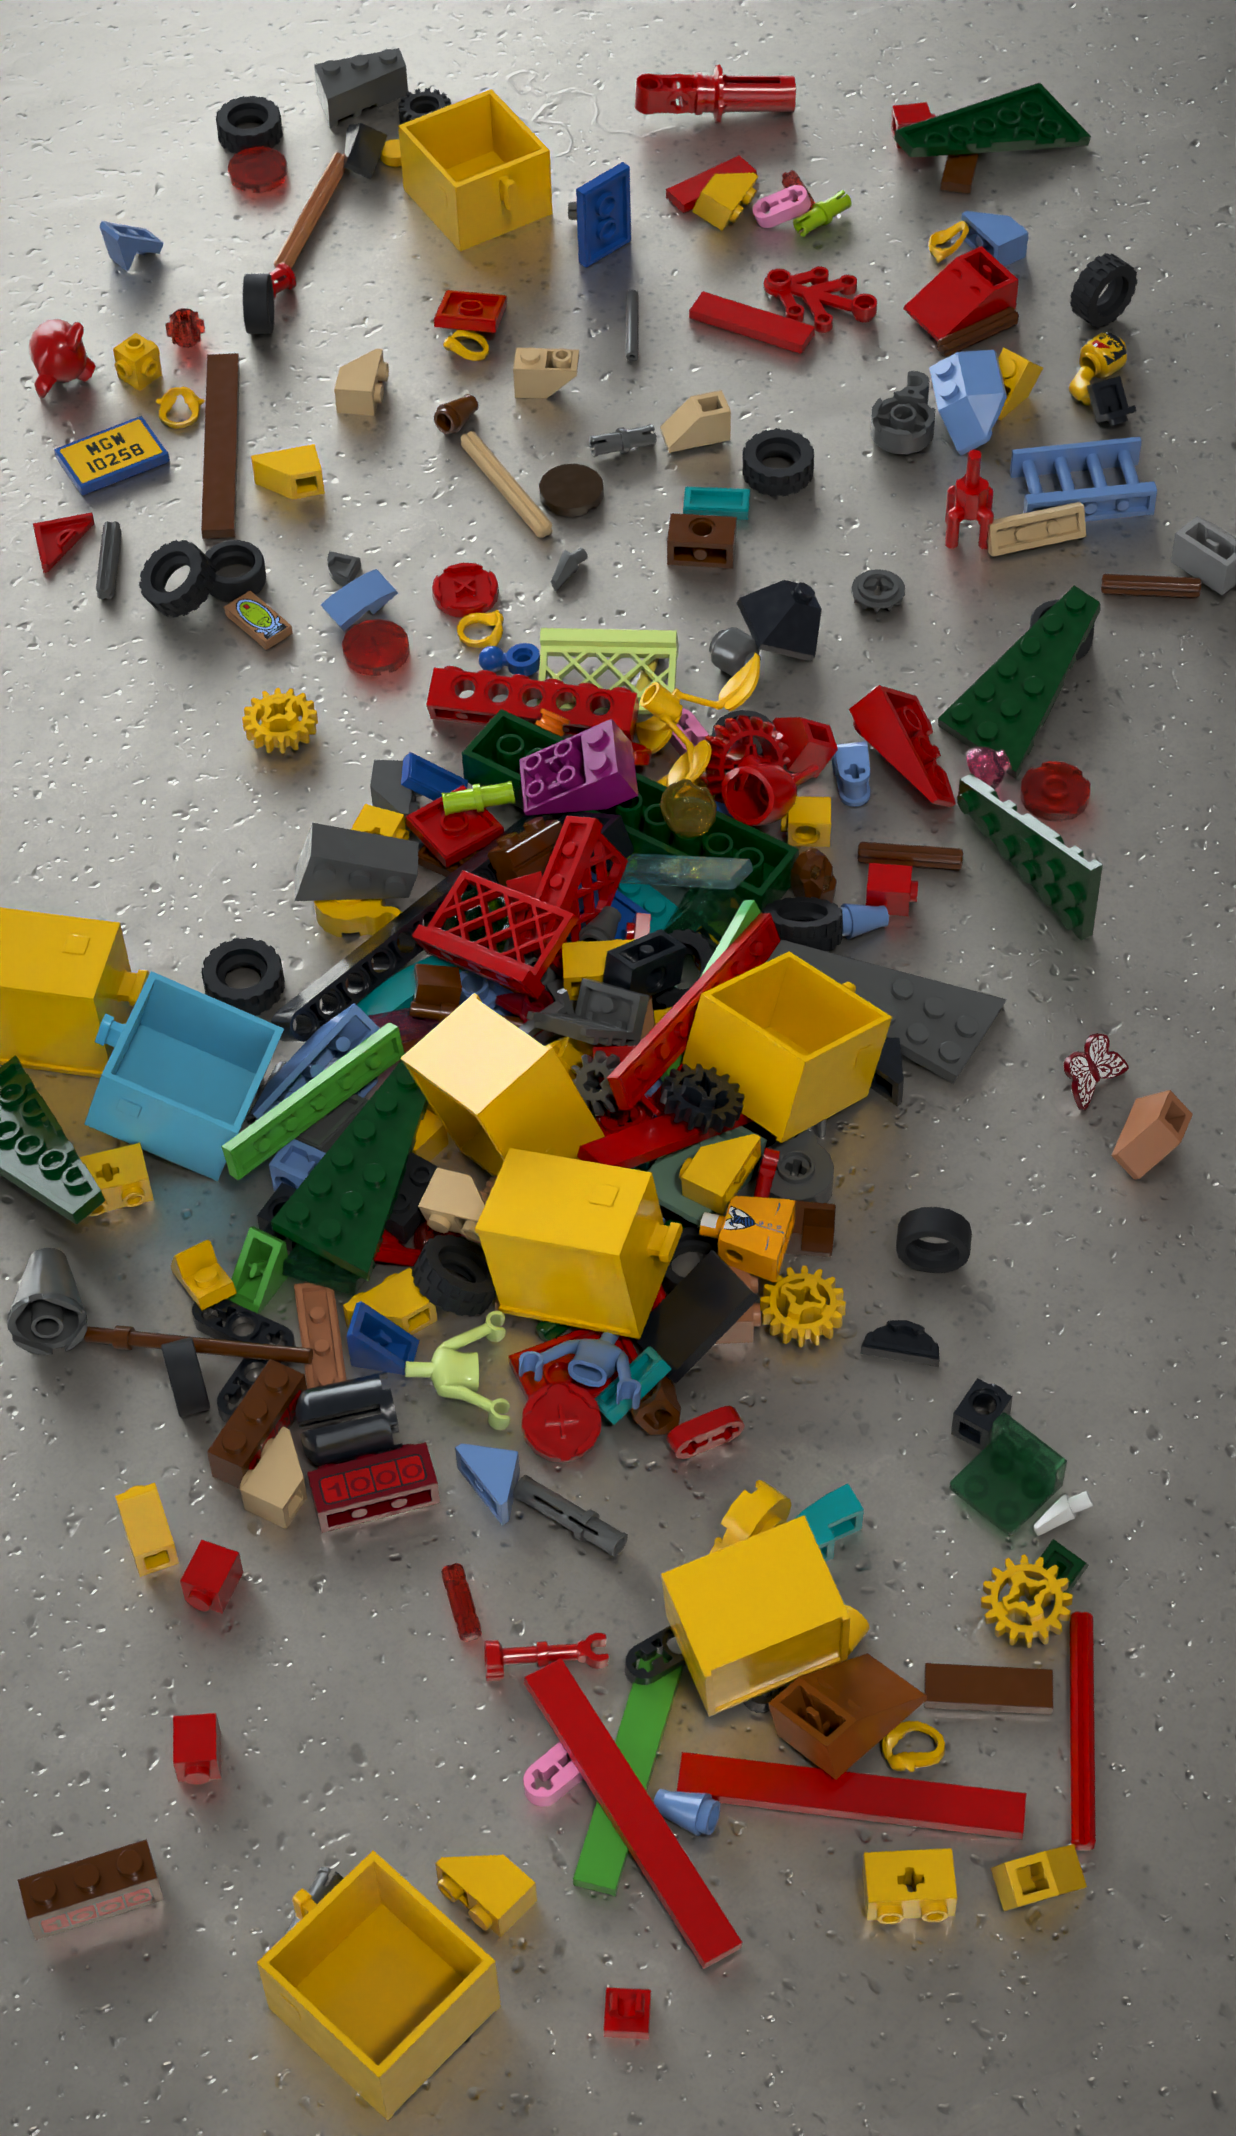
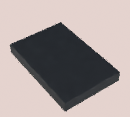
[633,1250,759,1384]

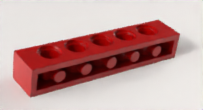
[426,666,639,741]

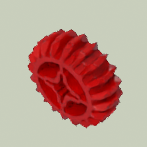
[699,715,791,803]

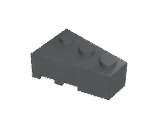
[314,48,408,128]
[295,823,418,901]

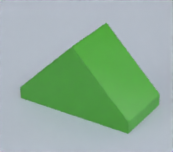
[227,1226,291,1314]

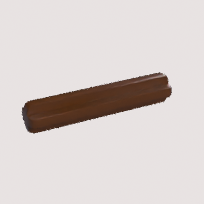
[937,307,1019,357]
[1101,574,1201,598]
[857,841,963,870]

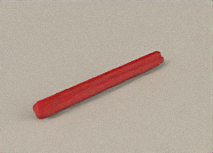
[1070,1611,1096,1851]

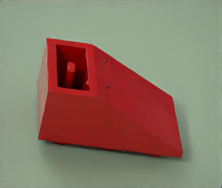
[904,246,1019,342]

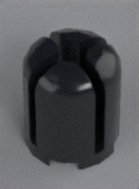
[295,1371,403,1466]

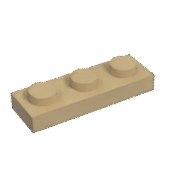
[987,502,1086,557]

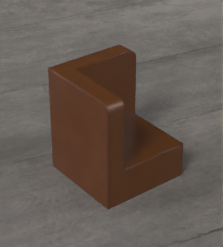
[413,964,462,1008]
[786,1201,836,1258]

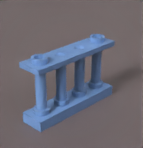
[1010,437,1157,522]

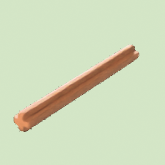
[273,152,346,270]

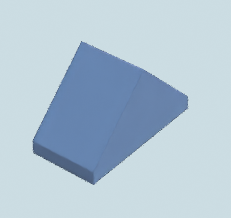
[455,1443,520,1526]

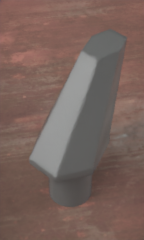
[551,548,588,592]

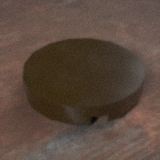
[539,463,604,517]

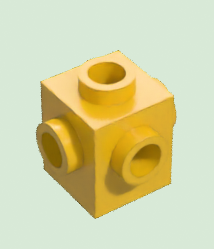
[113,333,162,391]

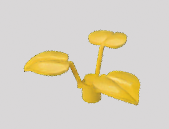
[636,652,760,792]

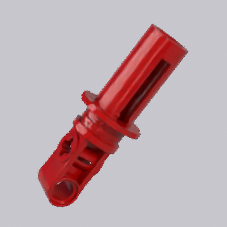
[634,65,796,123]

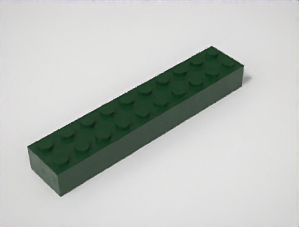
[462,709,799,912]

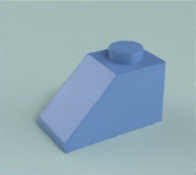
[960,211,1028,267]

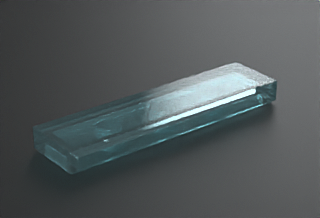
[620,853,753,889]

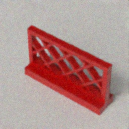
[519,816,628,977]
[412,870,578,999]

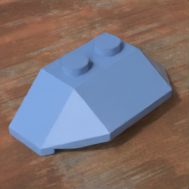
[929,350,1007,456]
[251,1003,380,1120]

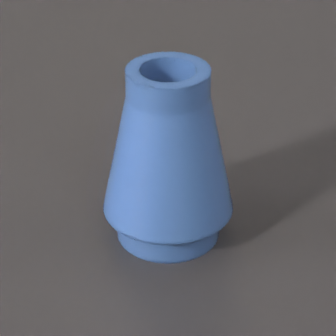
[841,903,889,939]
[653,1788,720,1836]

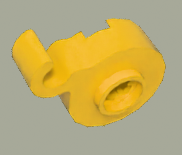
[313,898,402,947]
[709,1480,791,1554]

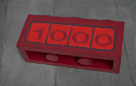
[307,1442,440,1534]

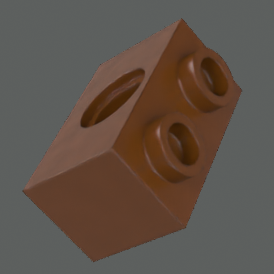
[667,513,737,569]

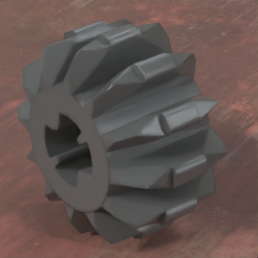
[571,1051,620,1117]

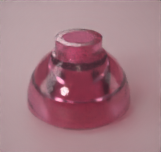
[966,746,1011,789]

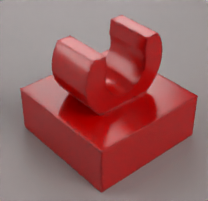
[603,1987,651,2040]

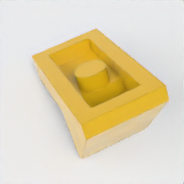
[170,1239,237,1310]

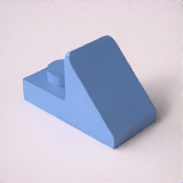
[99,221,164,271]

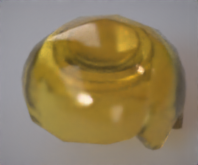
[660,779,717,837]

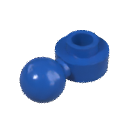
[478,643,540,676]

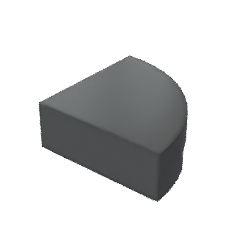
[327,551,361,587]

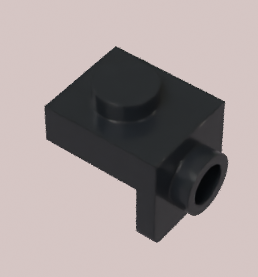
[1087,376,1137,426]

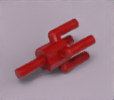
[945,450,994,549]

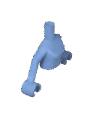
[519,1332,641,1409]

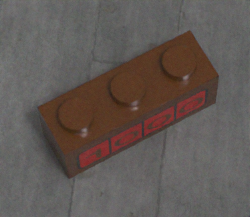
[207,1359,307,1489]
[18,1839,164,1941]

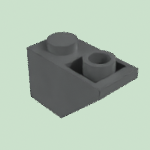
[370,760,422,837]

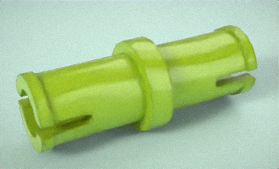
[793,190,852,237]
[441,781,515,816]

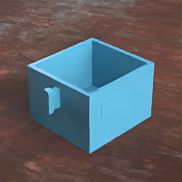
[84,971,284,1181]

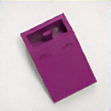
[519,719,638,815]

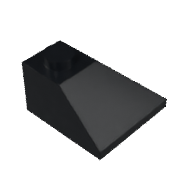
[736,580,822,661]

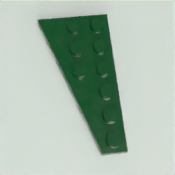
[894,82,1091,158]
[938,585,1101,780]
[957,773,1103,941]
[0,1055,105,1225]
[271,1060,429,1282]

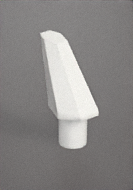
[1034,1491,1093,1536]

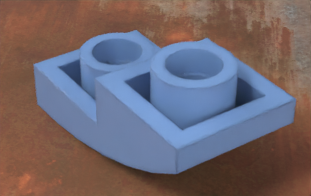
[320,569,398,631]

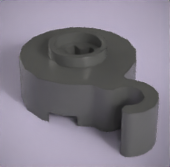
[870,371,935,454]
[757,1119,834,1203]

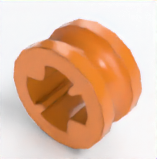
[535,708,570,737]

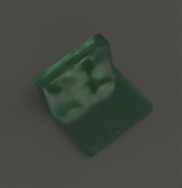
[663,871,744,943]
[949,1412,1067,1536]

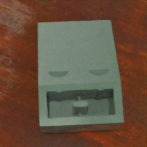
[648,1126,767,1226]

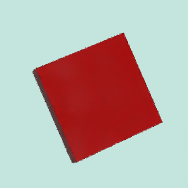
[434,290,507,333]
[405,785,504,868]

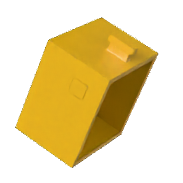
[398,89,553,252]
[0,907,149,1078]
[682,951,892,1143]
[401,993,605,1177]
[475,1148,682,1339]
[661,1515,850,1717]
[257,1850,501,2121]

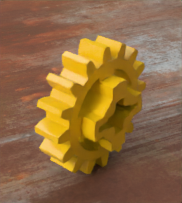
[242,688,318,754]
[760,1265,846,1347]
[981,1554,1073,1648]

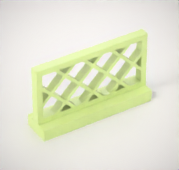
[537,628,679,715]

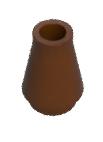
[434,394,479,434]

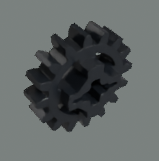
[659,1064,745,1134]

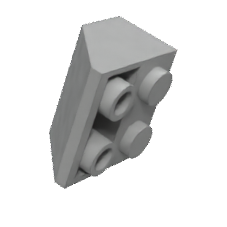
[1171,517,1236,595]

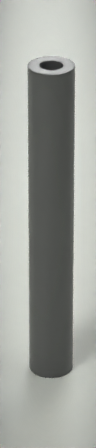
[626,290,638,362]

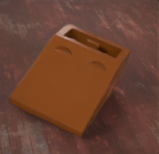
[768,1653,927,1779]

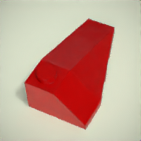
[849,685,956,808]

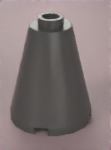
[7,1248,87,1355]

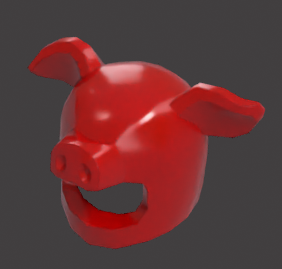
[29,319,95,399]
[722,754,819,826]

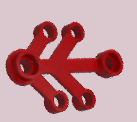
[764,266,877,333]

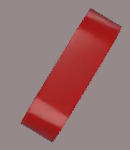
[667,1406,745,1459]

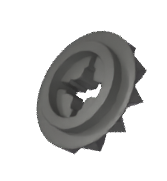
[851,569,905,613]

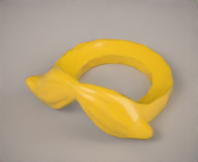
[928,221,969,263]
[443,329,489,361]
[156,387,205,429]
[457,610,504,648]
[882,1721,945,1773]

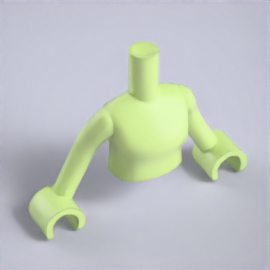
[405,1311,511,1430]

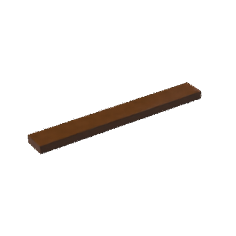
[201,353,240,539]

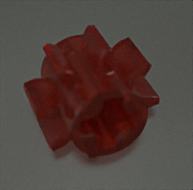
[165,308,206,348]

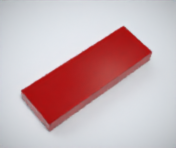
[666,155,757,213]

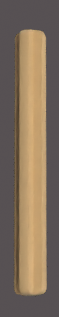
[461,431,553,538]

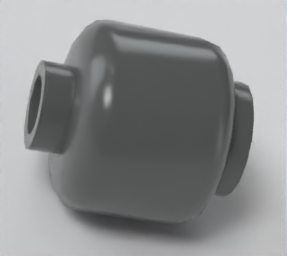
[709,627,761,677]

